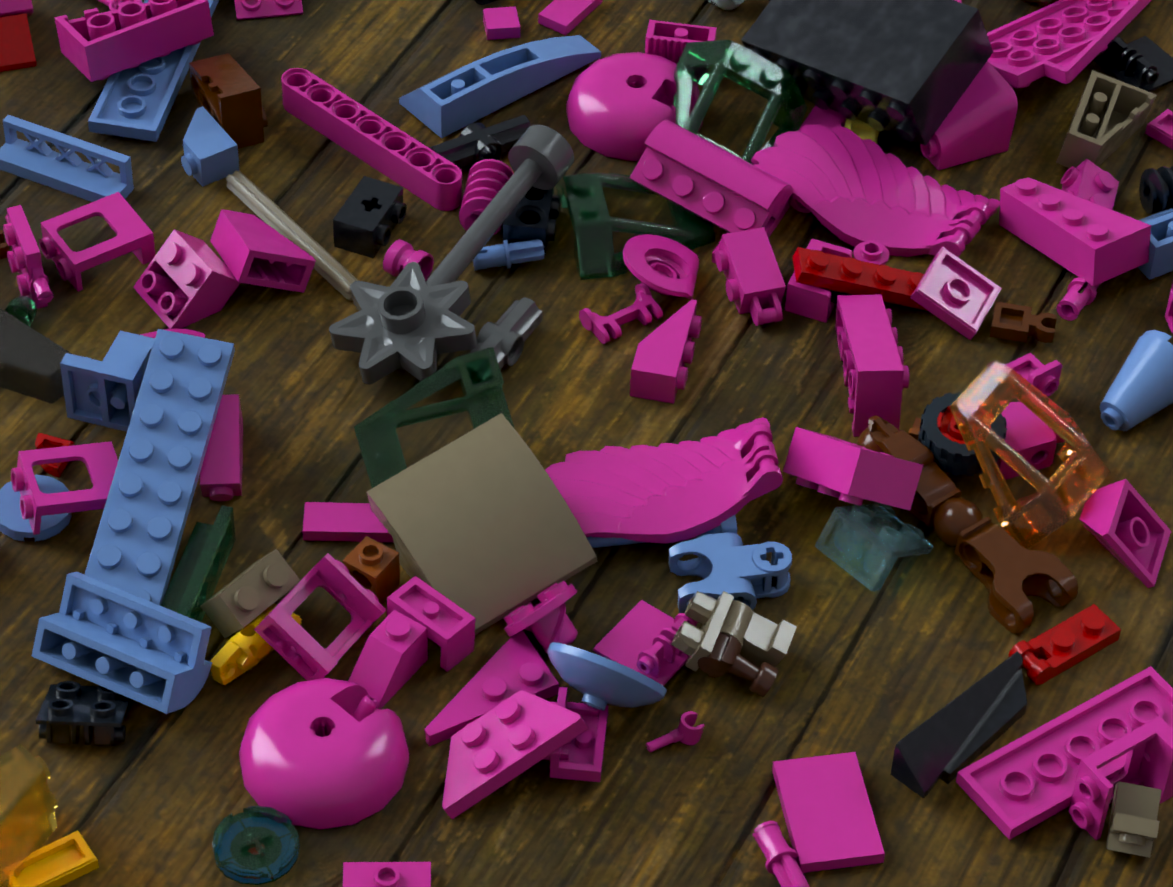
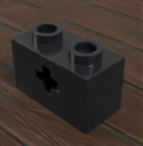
[333,176,407,258]

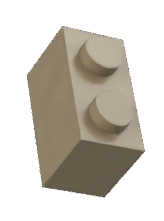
[200,549,300,638]

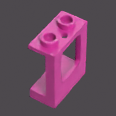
[39,192,155,292]
[11,441,118,535]
[254,553,387,681]
[1068,716,1173,840]

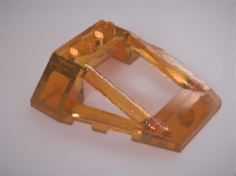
[950,360,1110,549]

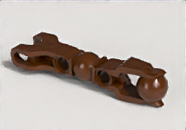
[856,415,1078,634]

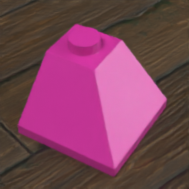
[1079,479,1171,588]

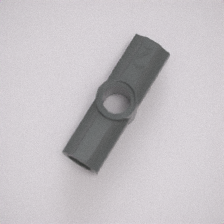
[457,297,543,391]

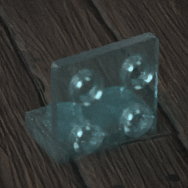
[815,502,933,591]

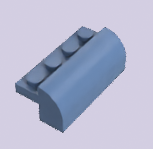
[32,572,212,714]

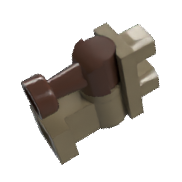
[671,591,797,697]

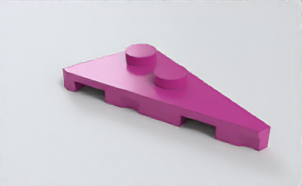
[424,630,559,747]

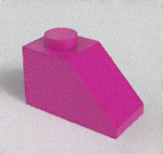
[348,610,428,710]

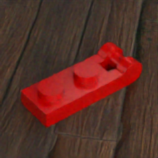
[1008,604,1121,685]

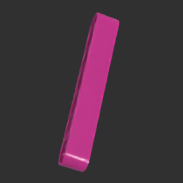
[281,68,462,211]

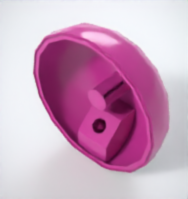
[566,52,704,161]
[239,678,409,829]

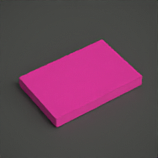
[772,752,885,873]

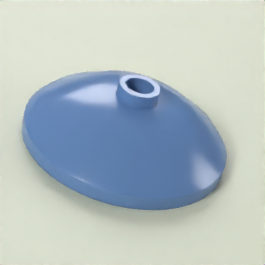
[547,642,667,711]

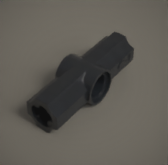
[430,115,531,168]

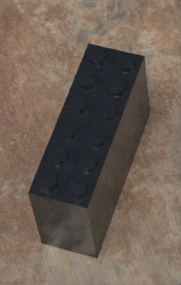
[741,0,993,146]

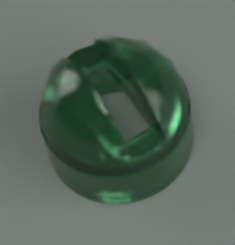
[4,296,37,329]

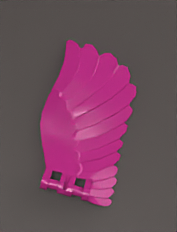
[751,124,1000,258]
[545,417,783,544]

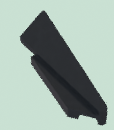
[890,652,1027,798]

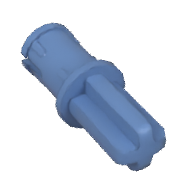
[473,239,545,271]

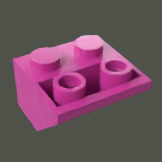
[133,229,240,329]

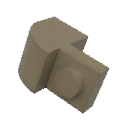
[1106,781,1162,858]

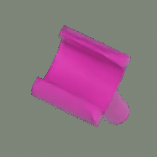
[646,711,705,752]

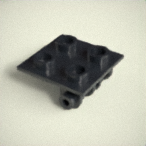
[1094,36,1173,92]
[36,681,131,746]

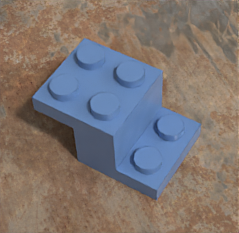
[60,330,155,432]

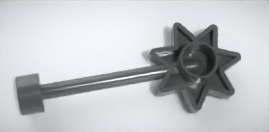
[329,125,574,385]

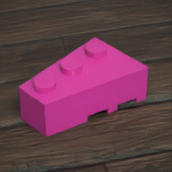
[783,427,923,511]

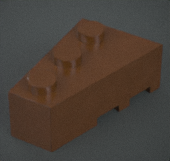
[189,53,268,149]

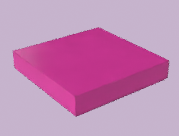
[910,246,1002,340]

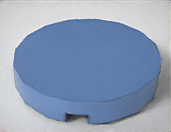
[0,474,72,541]

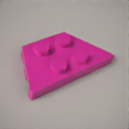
[442,689,589,819]

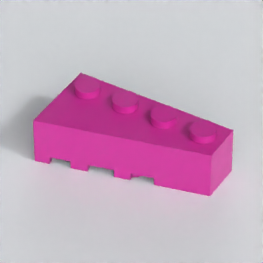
[54,0,214,82]
[999,177,1151,286]
[835,294,909,437]

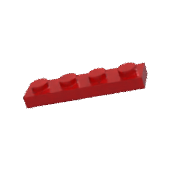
[792,247,928,311]

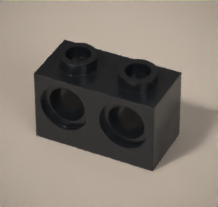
[503,186,560,255]

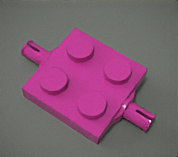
[3,205,53,310]

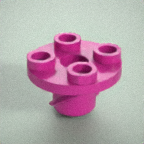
[504,581,578,654]

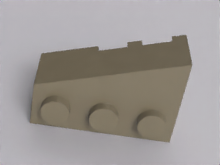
[1056,70,1157,168]

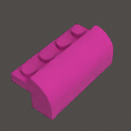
[630,119,794,233]

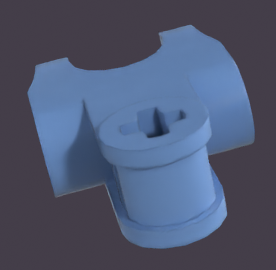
[669,532,792,613]

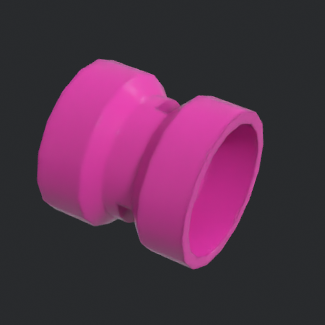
[383,239,434,281]

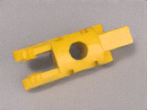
[210,603,302,685]

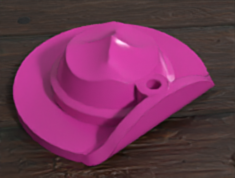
[622,234,699,300]

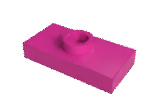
[343,862,431,887]

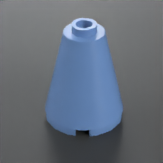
[1099,330,1173,431]

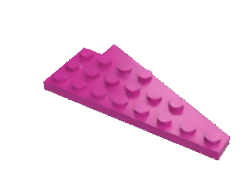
[987,0,1152,88]

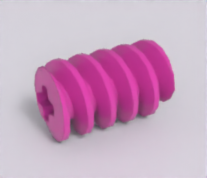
[459,159,513,235]

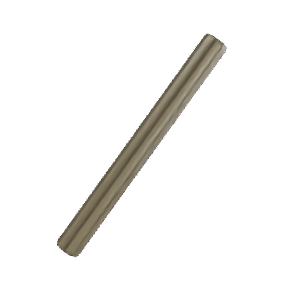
[226,171,359,301]

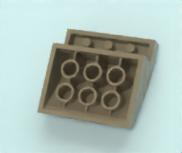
[367,413,597,635]

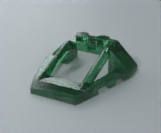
[674,40,807,165]
[556,172,715,280]
[354,347,515,488]

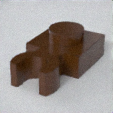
[990,301,1057,343]

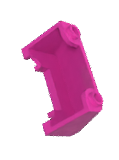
[920,61,1018,170]

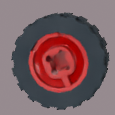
[918,392,1007,477]

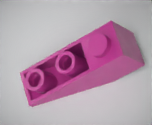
[630,299,702,404]

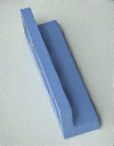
[0,115,134,202]

